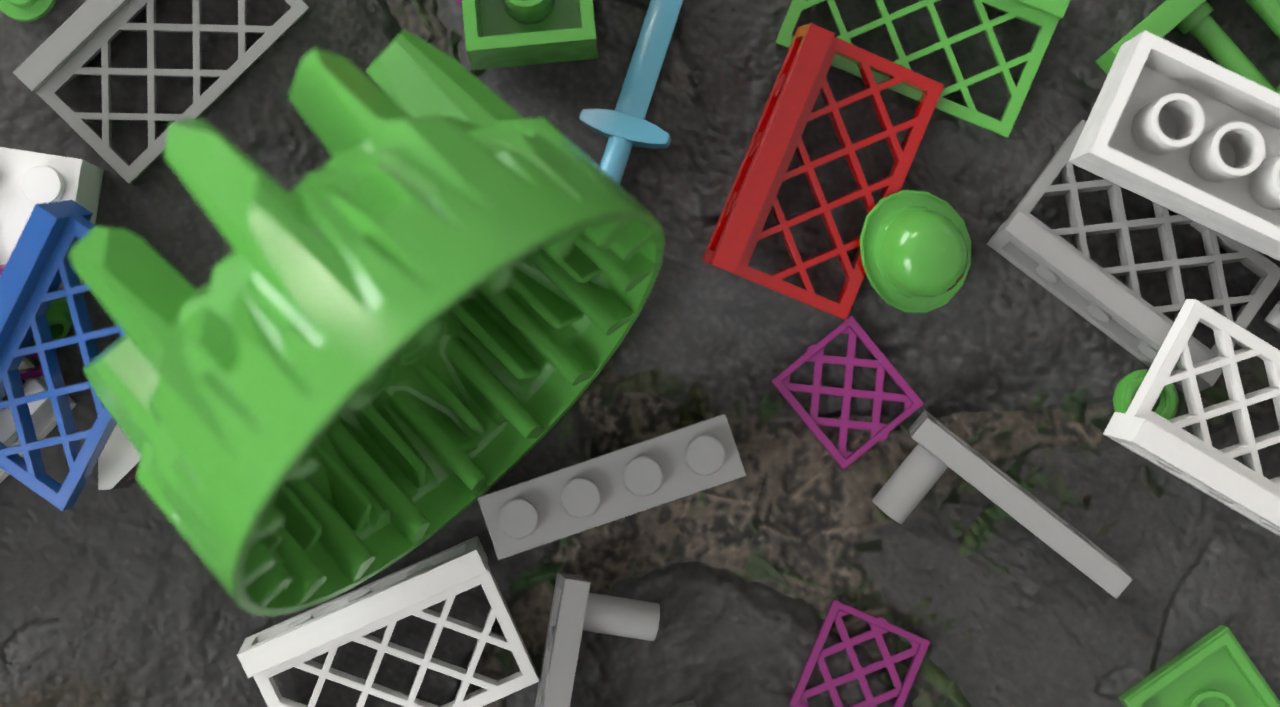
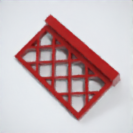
[701,23,944,320]

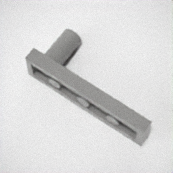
[872,410,1133,599]
[535,572,660,707]

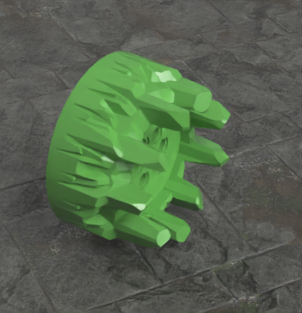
[69,29,665,617]

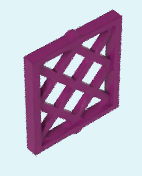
[771,316,924,470]
[788,599,931,707]

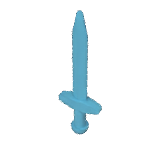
[579,0,684,185]

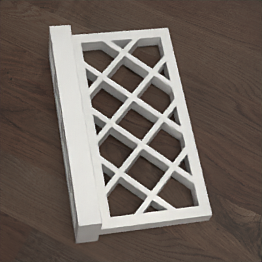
[1103,299,1280,536]
[237,536,539,707]

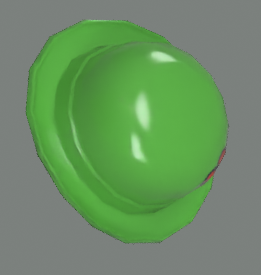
[859,190,971,313]

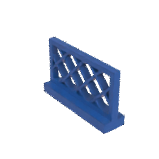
[0,200,125,511]

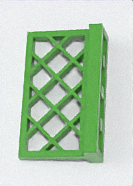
[775,0,1070,138]

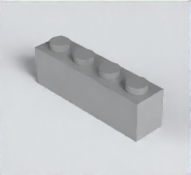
[478,414,746,560]

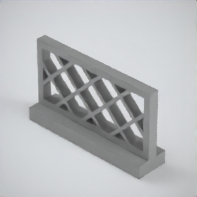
[13,0,310,184]
[987,120,1280,393]

